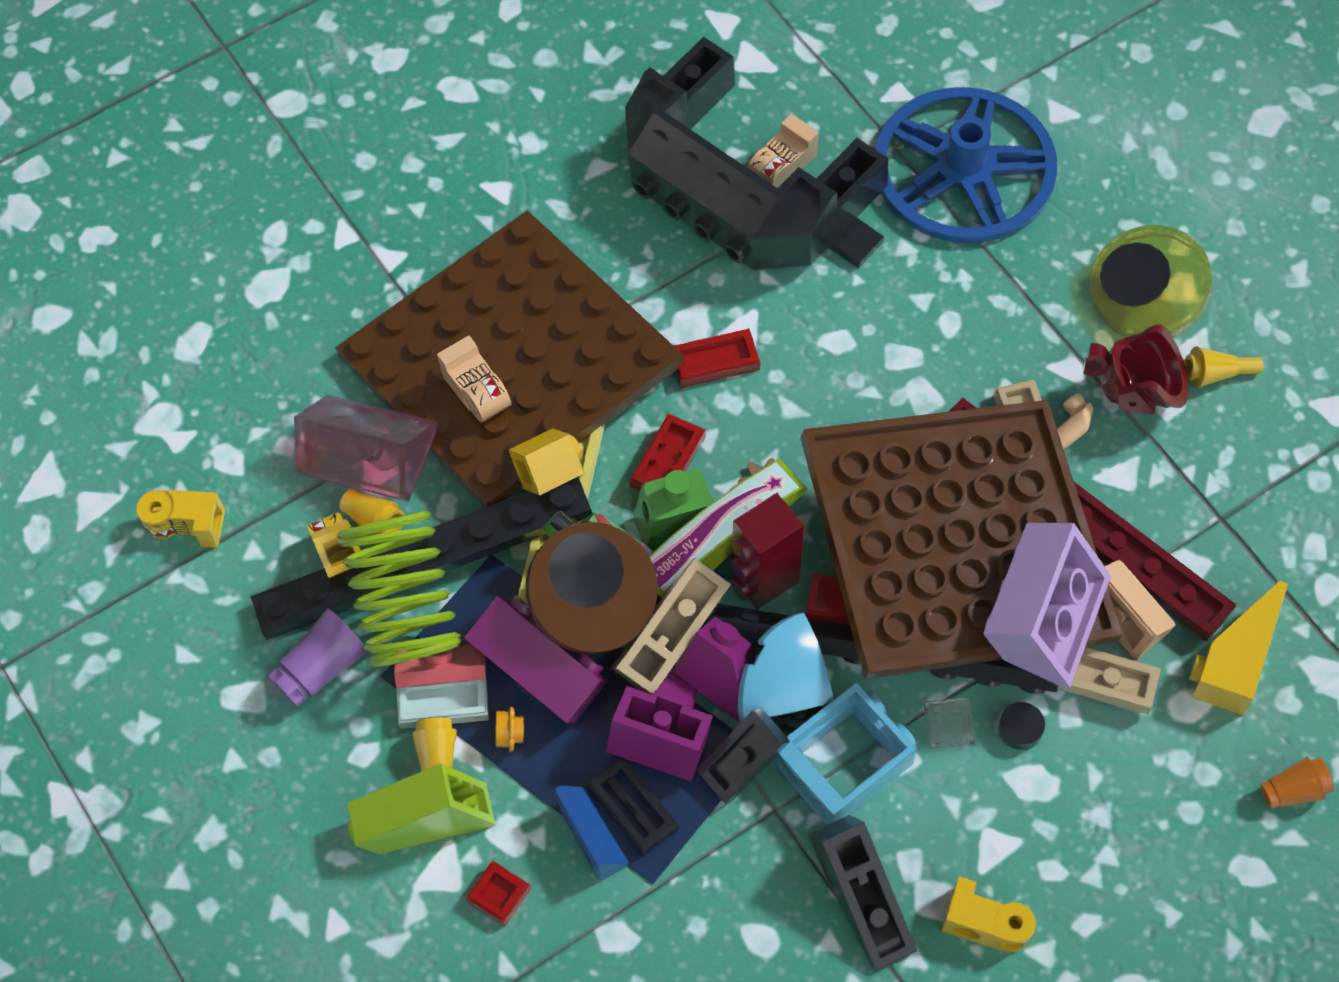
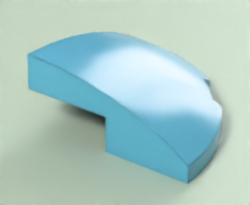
[738,613,834,721]

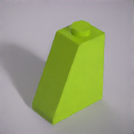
[347,763,496,854]

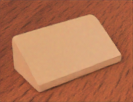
[1104,560,1175,661]

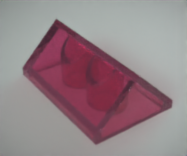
[294,395,439,502]

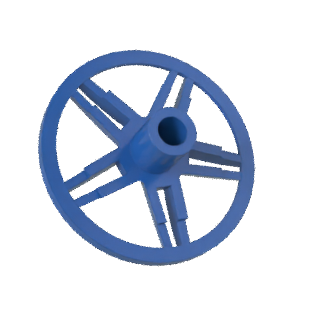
[875,87,1057,243]

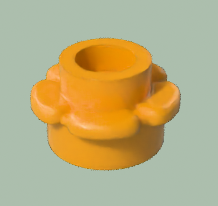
[495,707,524,752]

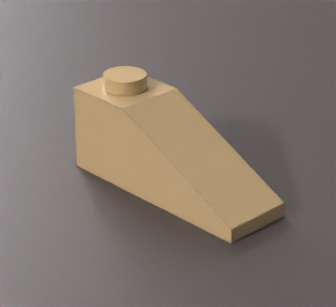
[610,558,731,695]

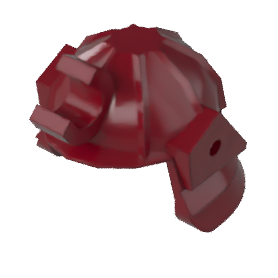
[1083,324,1189,415]

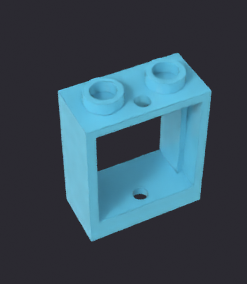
[772,682,917,825]

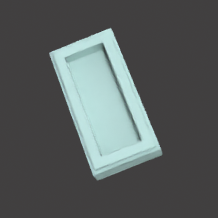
[397,678,489,729]

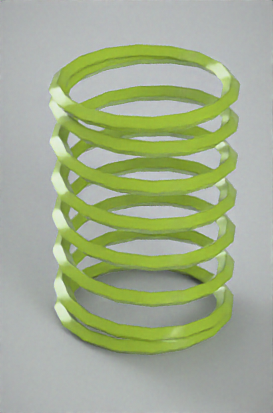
[336,511,462,667]

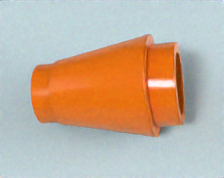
[1260,757,1334,809]

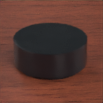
[998,702,1045,750]

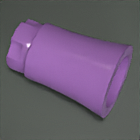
[268,608,369,707]

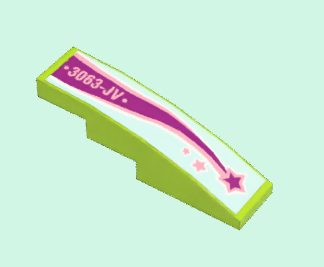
[649,458,808,598]

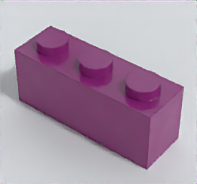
[464,595,609,723]

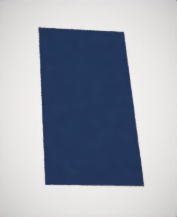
[380,555,733,884]

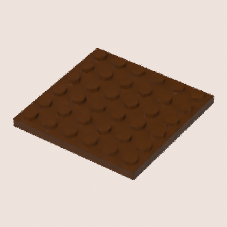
[335,210,684,508]
[800,400,1123,679]

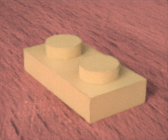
[1061,647,1161,715]

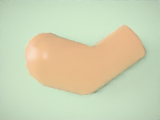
[1057,393,1093,450]

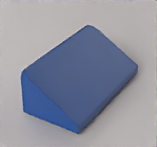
[554,786,628,880]

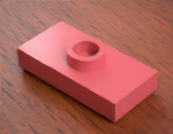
[394,644,486,688]

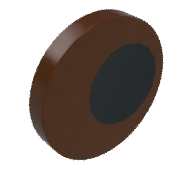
[526,522,658,654]

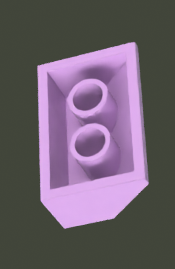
[983,523,1111,688]

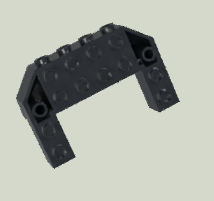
[625,37,889,270]

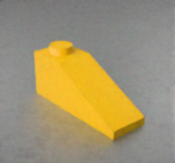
[1189,581,1288,716]

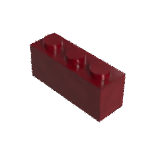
[730,493,804,610]

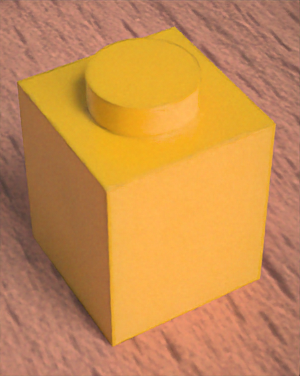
[508,428,584,495]

